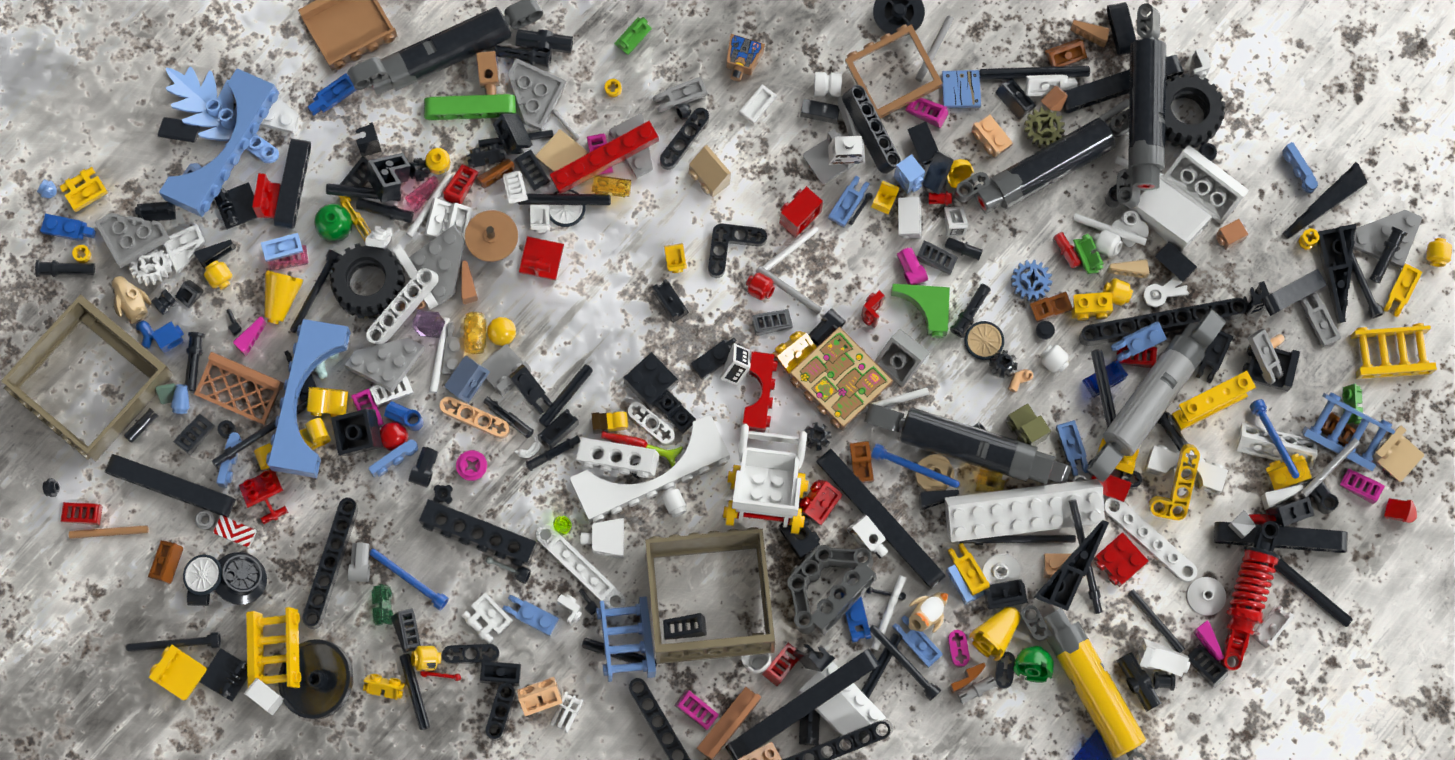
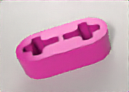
[948,630,970,668]

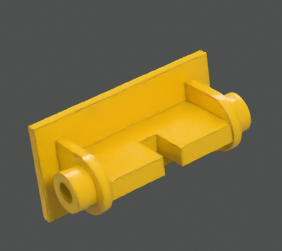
[363,674,406,700]

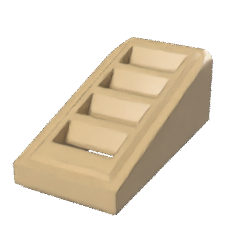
[1107,259,1149,278]

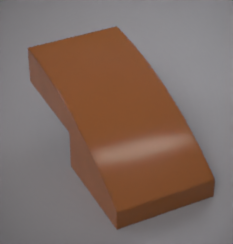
[1030,292,1073,322]
[850,441,874,483]
[949,663,986,693]

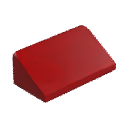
[1090,475,1131,502]

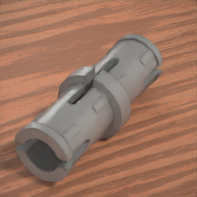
[957,675,997,704]

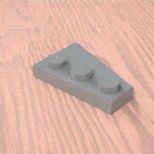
[609,112,653,178]

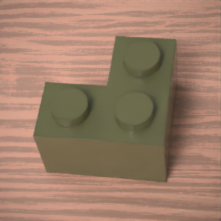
[1006,403,1051,446]

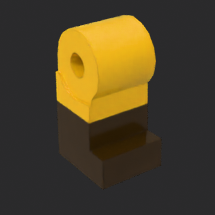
[591,412,628,434]

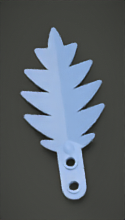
[166,67,279,163]

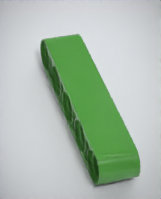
[424,94,516,120]

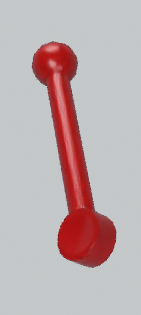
[420,671,461,681]

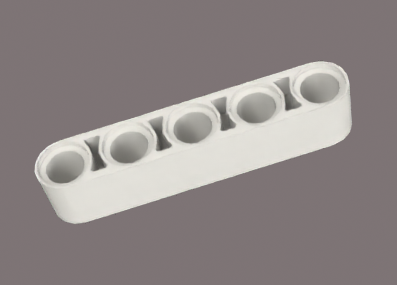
[366,268,438,345]

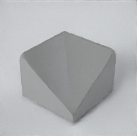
[1228,510,1256,539]

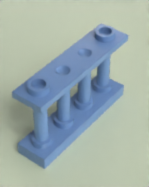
[1302,392,1395,471]
[596,596,656,682]

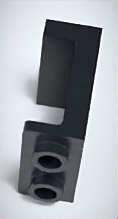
[1242,344,1300,392]

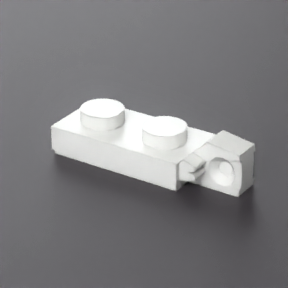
[1025,75,1078,96]

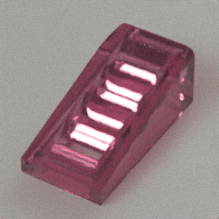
[405,176,439,214]
[268,245,309,270]

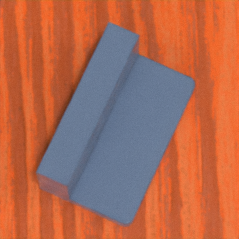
[445,355,490,403]

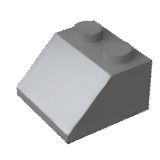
[874,329,930,387]

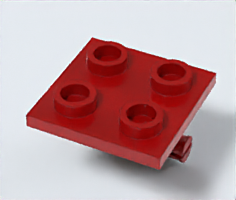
[519,236,564,281]
[239,469,289,525]

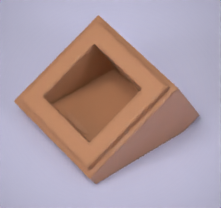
[1041,86,1068,111]

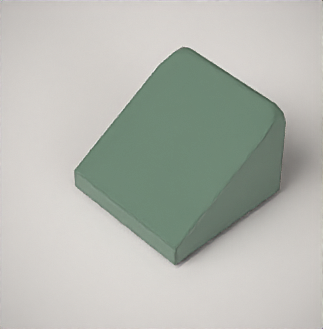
[156,383,176,404]

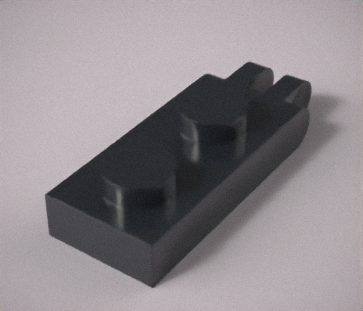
[691,338,741,380]

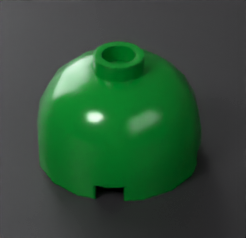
[314,203,353,242]
[1014,646,1054,683]

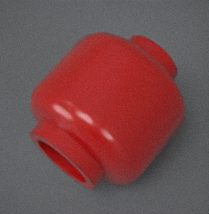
[746,273,775,301]

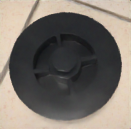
[873,0,925,36]
[215,552,267,605]

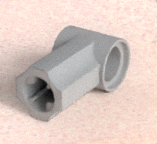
[348,542,370,582]

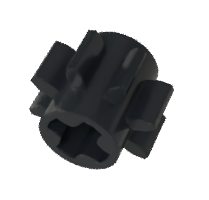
[409,158,430,182]

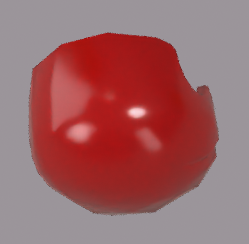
[380,422,408,451]

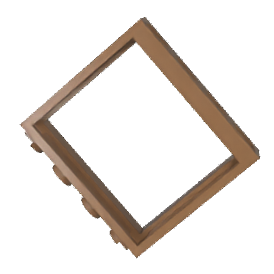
[845,24,943,119]

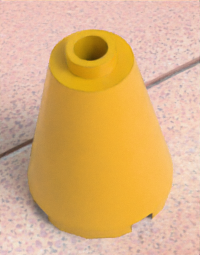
[264,270,303,324]
[969,607,1021,661]

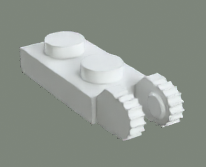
[365,225,393,248]

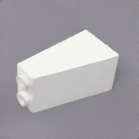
[1130,179,1212,252]

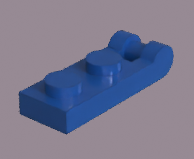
[840,592,872,643]

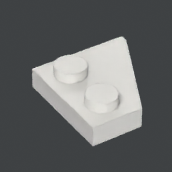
[260,97,299,134]
[164,224,206,273]

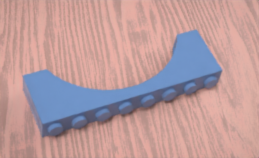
[159,68,279,217]
[266,319,351,478]

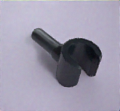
[226,309,242,336]
[579,588,598,615]

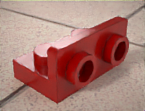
[253,173,281,218]
[798,479,843,525]

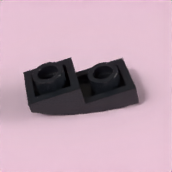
[655,391,696,434]

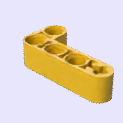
[254,418,331,470]
[1149,444,1200,520]

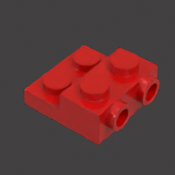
[1093,532,1149,587]

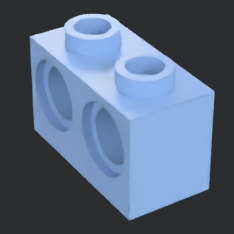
[894,154,925,194]

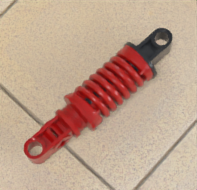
[1221,521,1281,671]

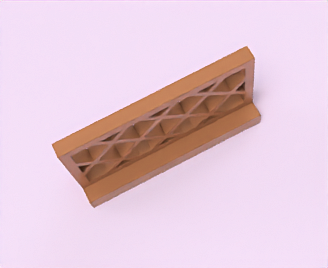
[194,352,284,425]

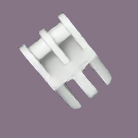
[550,691,584,733]

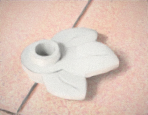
[1112,210,1149,247]

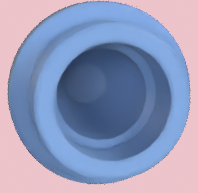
[37,179,57,198]

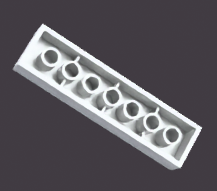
[945,479,1105,542]

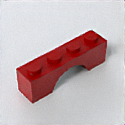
[743,351,778,433]

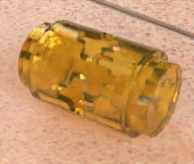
[463,312,487,354]

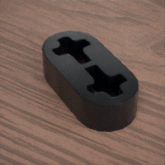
[994,652,1015,690]

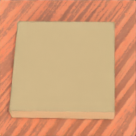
[535,129,588,172]

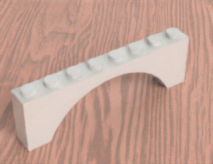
[570,414,730,523]

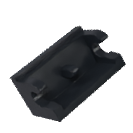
[493,113,533,156]
[907,121,939,165]
[356,122,382,156]
[1155,242,1197,282]
[652,279,689,323]
[1243,281,1270,316]
[538,409,579,449]
[1266,497,1315,527]
[984,579,1028,610]
[793,644,835,672]

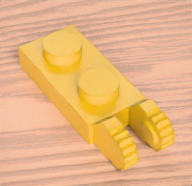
[1383,263,1422,317]
[947,543,990,596]

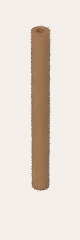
[69,525,149,539]

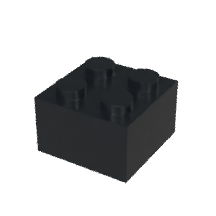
[623,352,678,410]
[331,409,383,456]

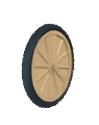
[964,321,1005,360]

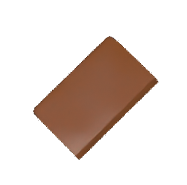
[1045,39,1087,67]
[477,159,515,189]
[148,540,183,584]

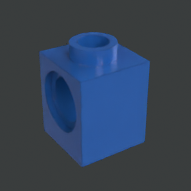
[151,322,184,353]

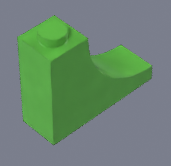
[891,284,950,338]

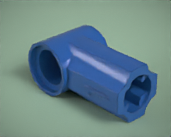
[384,401,424,431]

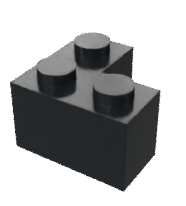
[366,153,411,203]

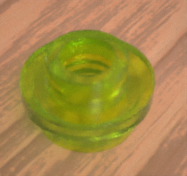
[553,516,572,535]

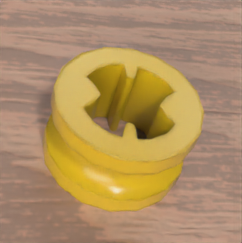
[604,79,622,97]
[72,245,91,263]

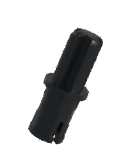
[945,237,983,261]
[124,408,159,443]

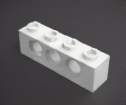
[576,437,659,478]

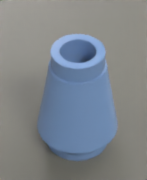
[170,384,190,414]

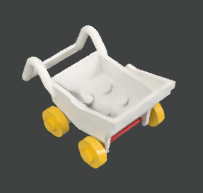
[723,424,808,534]

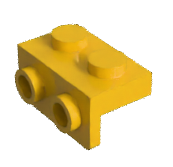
[1071,292,1113,321]

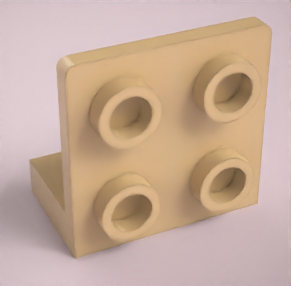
[1372,425,1424,482]

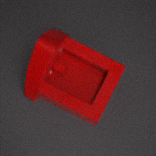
[1384,498,1417,523]

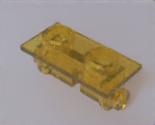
[592,175,631,198]

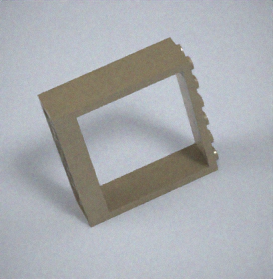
[1,294,174,462]
[645,527,775,664]

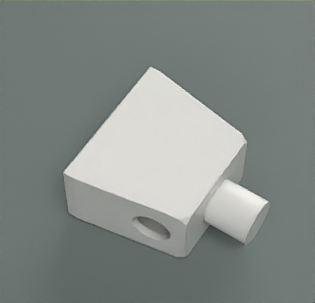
[581,518,624,558]

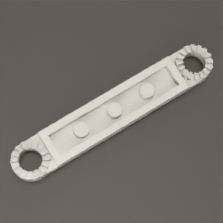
[1104,497,1197,582]
[536,524,625,609]

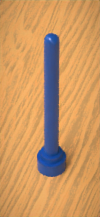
[1250,399,1299,479]
[871,443,960,488]
[369,549,449,611]

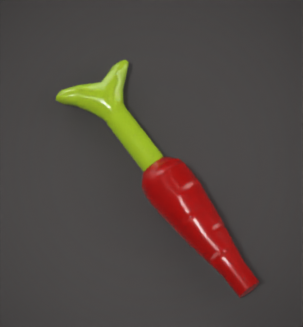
[601,431,683,467]

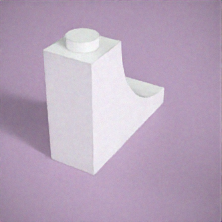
[1136,638,1191,677]

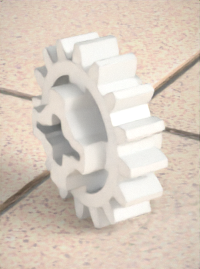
[130,248,173,286]

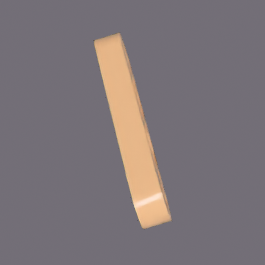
[440,397,510,439]

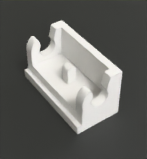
[898,197,922,239]
[1251,606,1294,648]

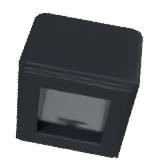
[175,280,204,308]

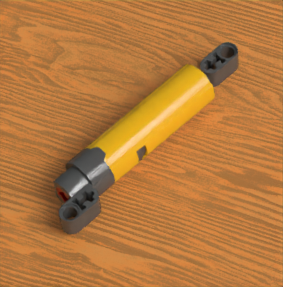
[1022,605,1147,760]

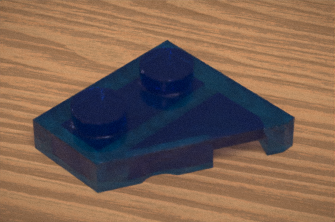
[1072,729,1112,760]

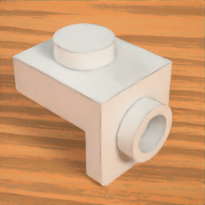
[1190,48,1211,79]
[530,204,550,233]
[557,594,582,625]

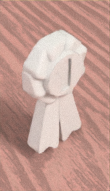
[1143,276,1189,308]

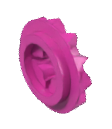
[456,450,487,481]

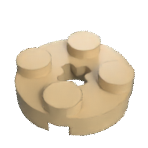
[915,454,954,491]

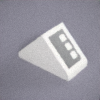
[944,206,968,236]
[720,343,751,386]

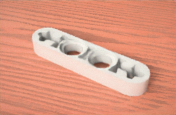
[392,244,438,310]

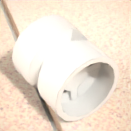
[814,72,842,97]

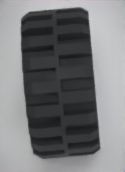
[1165,73,1225,149]
[330,243,405,319]

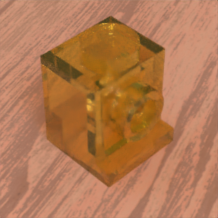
[975,469,1005,493]

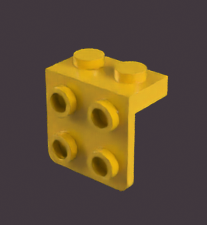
[148,645,207,701]

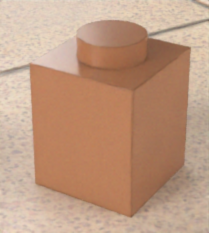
[1216,219,1249,250]

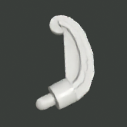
[514,436,541,458]

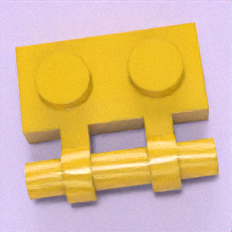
[59,167,108,212]

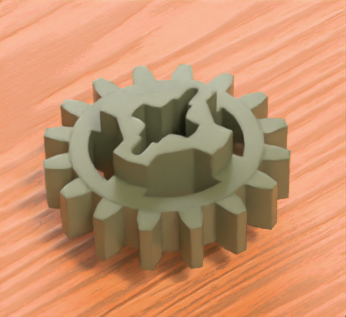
[1024,107,1065,147]

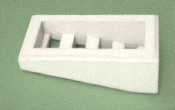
[503,171,528,204]
[370,375,414,408]
[1261,485,1303,510]

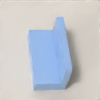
[261,233,303,262]
[946,564,984,605]

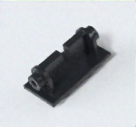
[466,144,506,168]
[135,202,176,222]
[799,710,820,746]

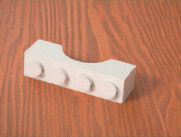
[1144,445,1228,495]

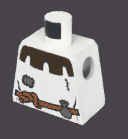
[828,136,865,165]
[846,515,888,559]

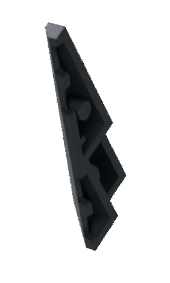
[1282,162,1368,239]
[1317,224,1356,324]
[1034,520,1109,611]

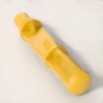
[338,196,371,242]

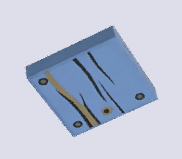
[942,70,981,108]

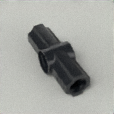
[515,29,573,54]
[1116,652,1162,712]

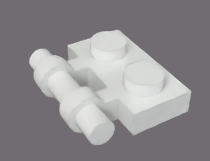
[462,592,513,644]

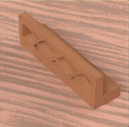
[696,687,762,760]

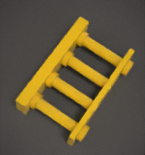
[1350,323,1437,379]
[1171,371,1256,431]
[246,607,301,688]

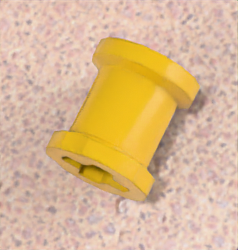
[1298,228,1319,250]

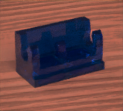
[1082,360,1128,399]

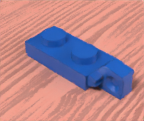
[308,73,356,116]
[41,213,96,241]

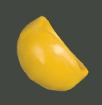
[946,159,974,189]
[487,317,516,346]

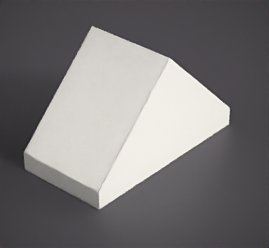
[244,678,284,715]

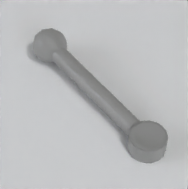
[552,109,579,141]

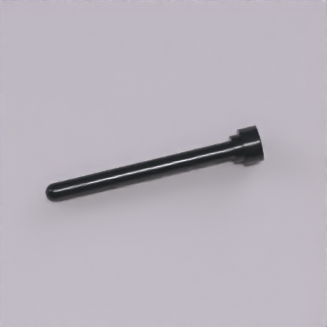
[290,249,339,333]
[1352,253,1385,319]
[870,625,941,701]
[125,632,221,651]

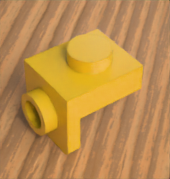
[871,181,899,214]
[664,243,687,273]

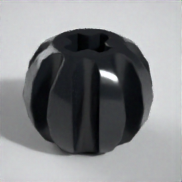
[989,350,1018,379]
[804,422,832,451]

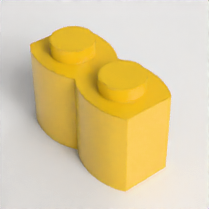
[307,387,348,417]

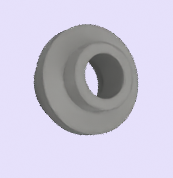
[195,510,215,530]

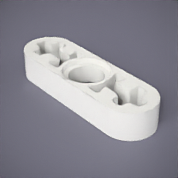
[628,402,675,445]

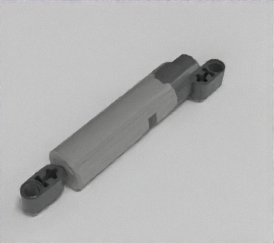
[1087,309,1226,482]

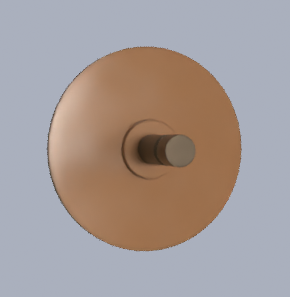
[465,210,518,262]

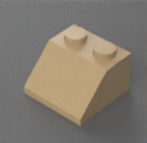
[689,145,731,197]

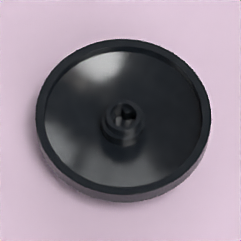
[278,639,353,719]

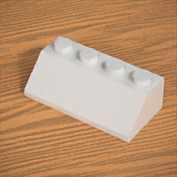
[1164,145,1249,225]
[798,661,886,747]

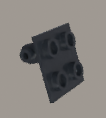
[214,182,258,230]
[199,648,247,702]

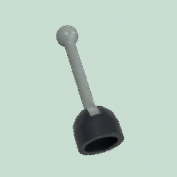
[486,556,531,584]

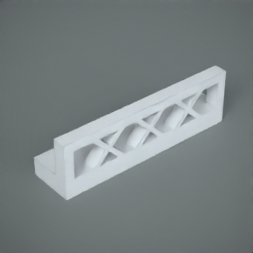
[1237,423,1318,469]

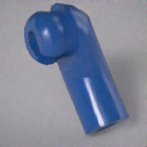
[136,321,154,349]

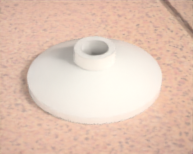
[982,554,1020,584]
[1187,577,1226,616]

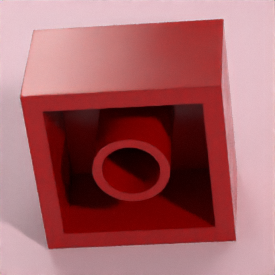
[779,186,823,238]

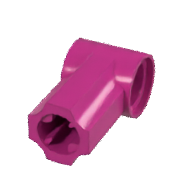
[897,247,928,285]

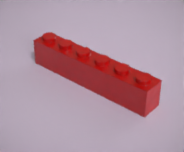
[550,120,659,194]

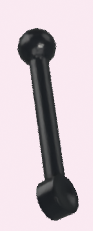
[849,193,873,226]
[866,586,906,600]

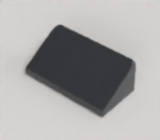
[995,79,1036,119]
[800,99,840,124]
[158,117,200,143]
[922,151,954,194]
[480,661,521,686]

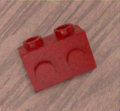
[861,290,885,328]

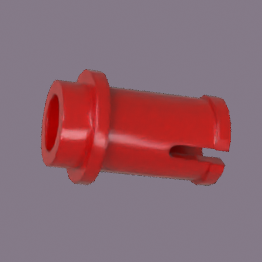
[929,191,952,206]

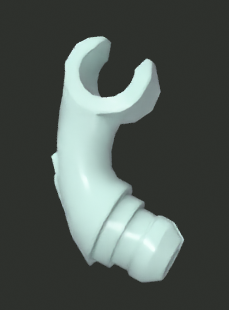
[314,353,339,379]

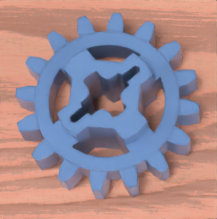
[1011,260,1053,301]

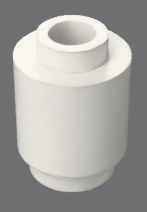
[661,487,687,518]

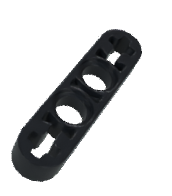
[660,108,709,170]

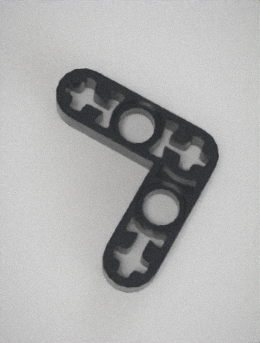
[708,223,767,278]

